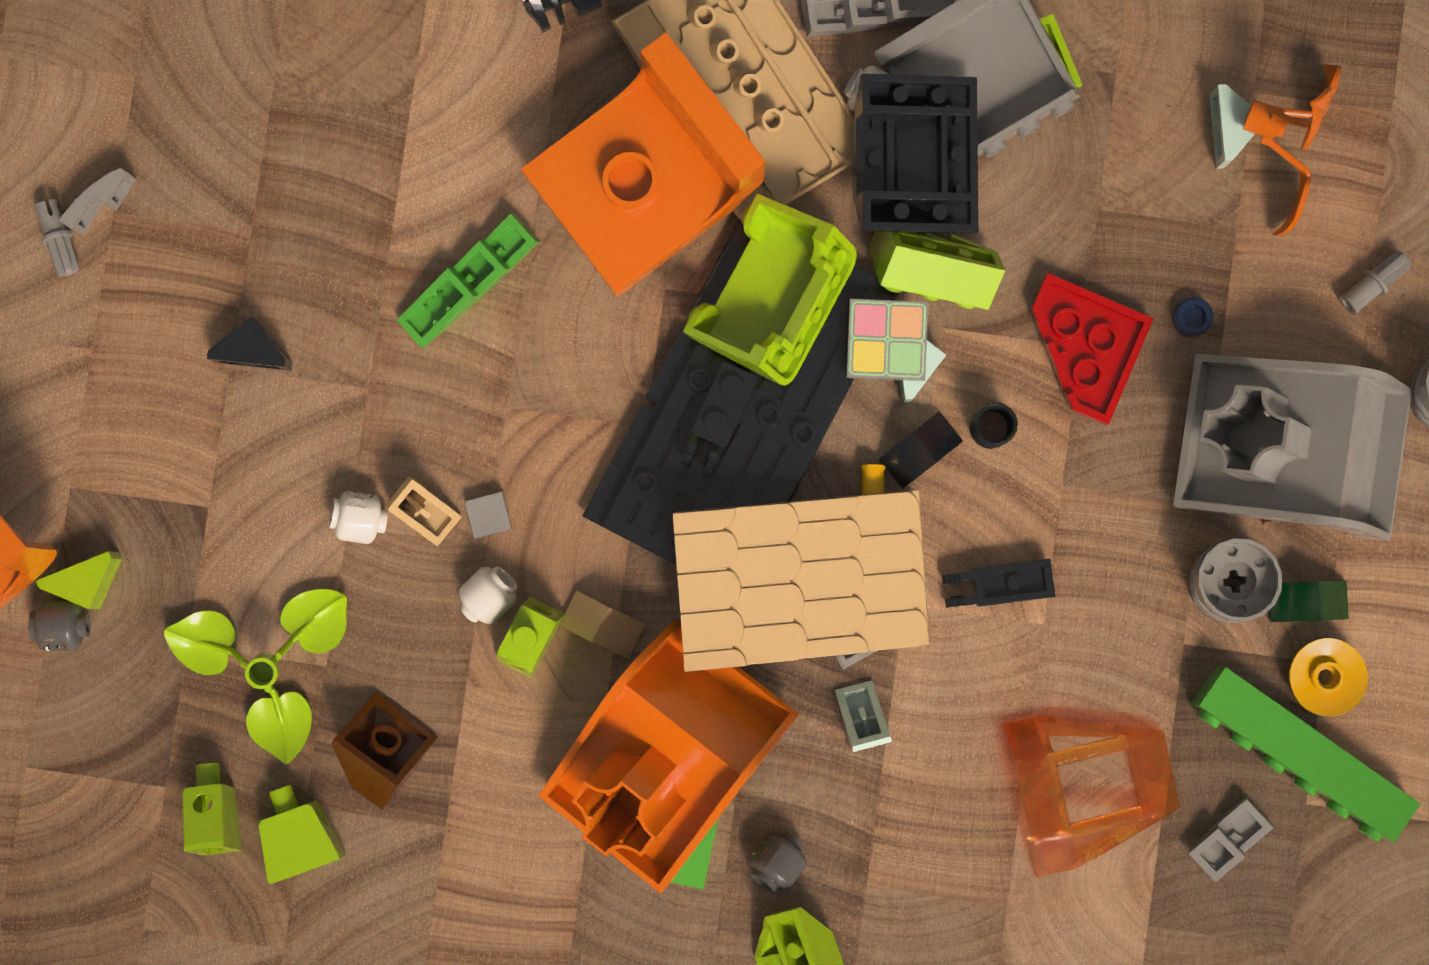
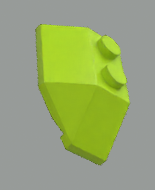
[754,907,844,965]

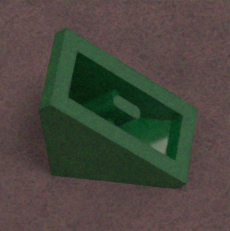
[1269,581,1349,622]

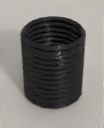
[969,403,1018,449]

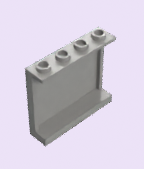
[874,0,1081,158]

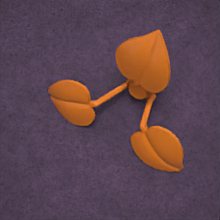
[1243,64,1342,236]

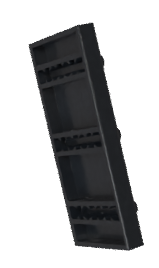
[582,219,899,566]

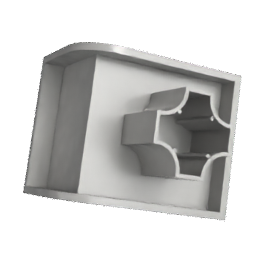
[1173,354,1412,542]

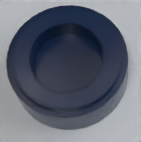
[1172,297,1213,337]

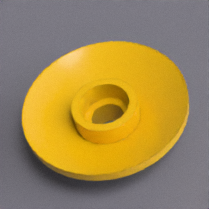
[1289,638,1368,717]

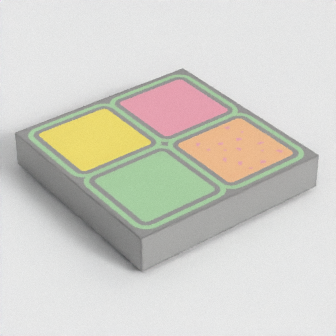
[846,299,928,381]

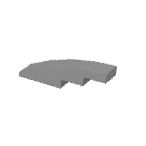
[801,0,958,37]

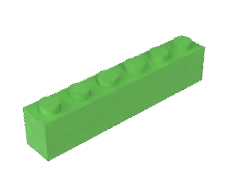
[1191,666,1421,843]

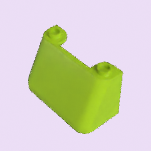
[683,193,857,386]

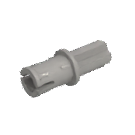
[34,199,79,277]
[1339,251,1412,315]

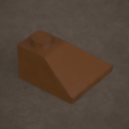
[331,692,438,810]

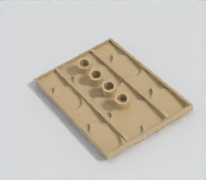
[611,0,854,222]
[673,489,930,672]

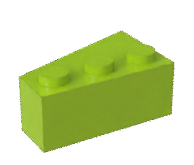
[868,231,1005,310]

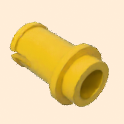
[861,464,885,495]

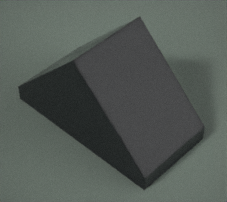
[207,317,293,371]
[879,411,963,489]

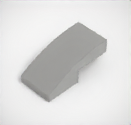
[59,168,137,235]
[1188,795,1274,882]

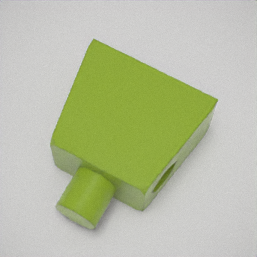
[496,596,565,679]
[182,763,242,856]
[258,784,347,885]

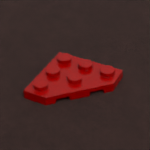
[1030,273,1154,426]

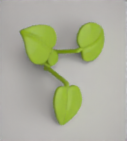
[164,589,347,764]

